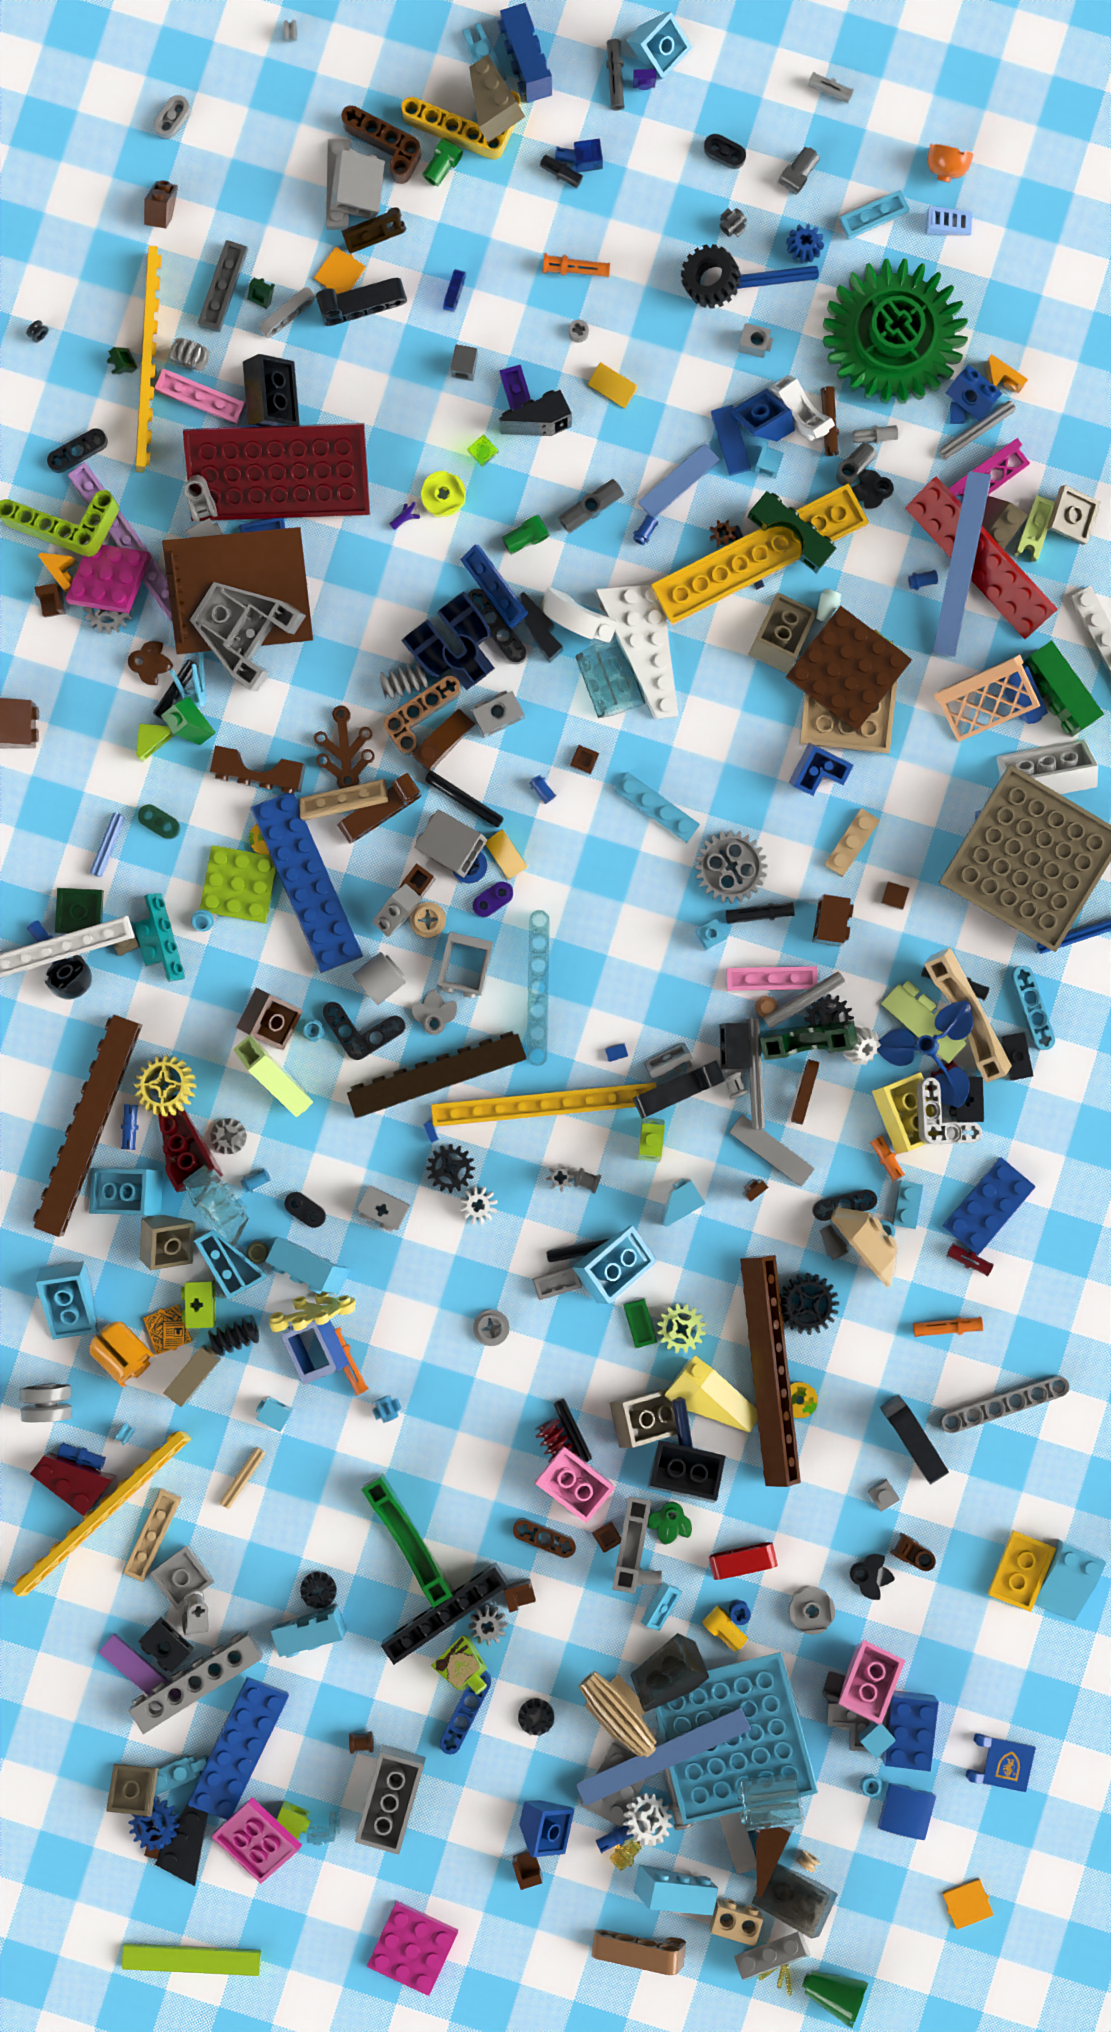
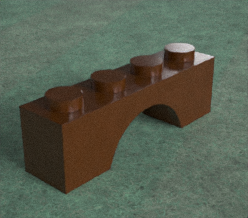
[210,745,306,795]

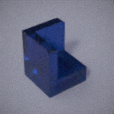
[574,138,603,173]

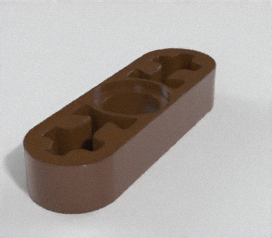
[791,1059,819,1125]
[513,1518,576,1558]

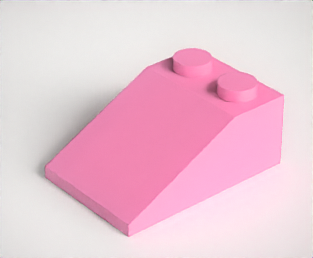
[534,1446,615,1524]
[838,1640,905,1725]

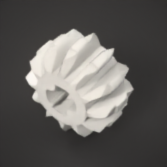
[843,1026,881,1065]
[459,1186,498,1225]

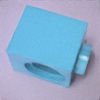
[695,918,727,951]
[255,1396,293,1432]

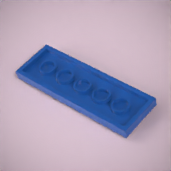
[187,1677,289,1820]

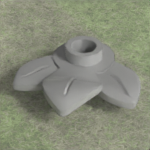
[412,990,457,1035]

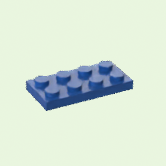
[942,1157,1036,1256]

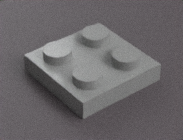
[150,1544,214,1610]

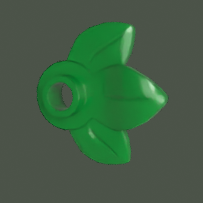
[647,1501,692,1545]

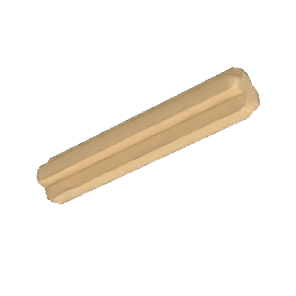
[220,1447,266,1509]

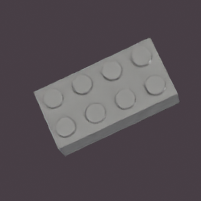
[355,1745,426,1855]

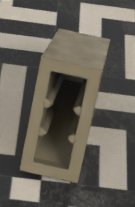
[163,1345,222,1407]

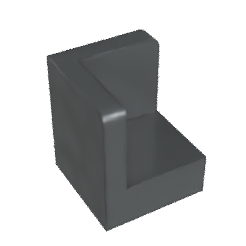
[450,344,478,381]
[822,1671,846,1702]

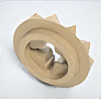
[410,902,446,938]

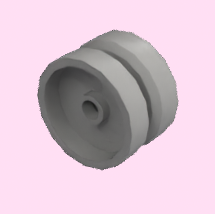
[20,1383,72,1423]

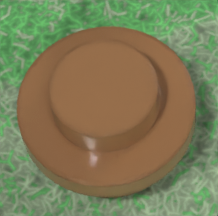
[755,996,778,1018]

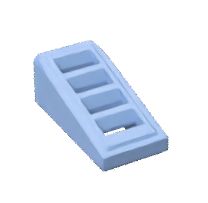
[926,207,972,235]

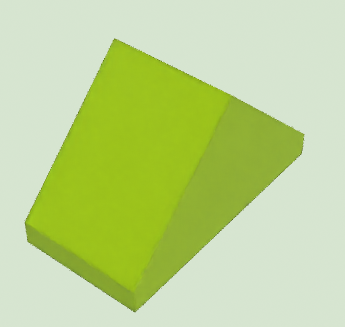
[136,724,175,762]

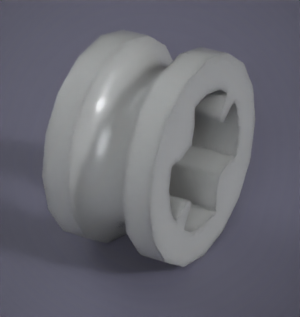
[284,20,297,41]
[569,319,589,343]

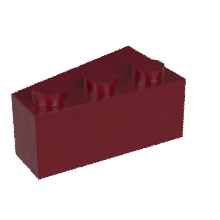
[30,1452,117,1516]

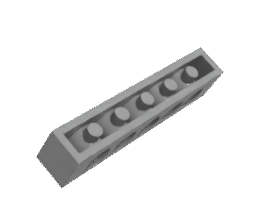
[129,1632,263,1734]

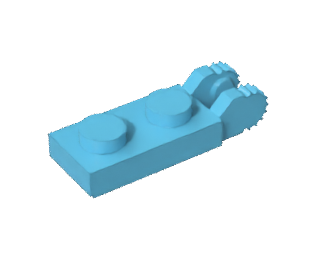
[462,23,506,81]

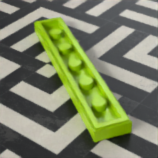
[122,1943,261,1976]

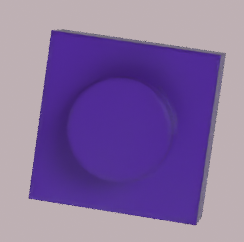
[633,69,656,90]

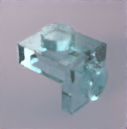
[306,1812,340,1846]

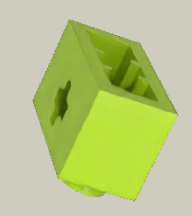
[181,1280,216,1328]

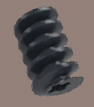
[208,1315,259,1356]

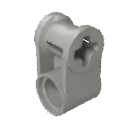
[184,475,217,522]
[182,1589,209,1635]

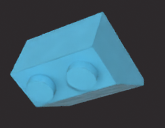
[662,1178,705,1227]

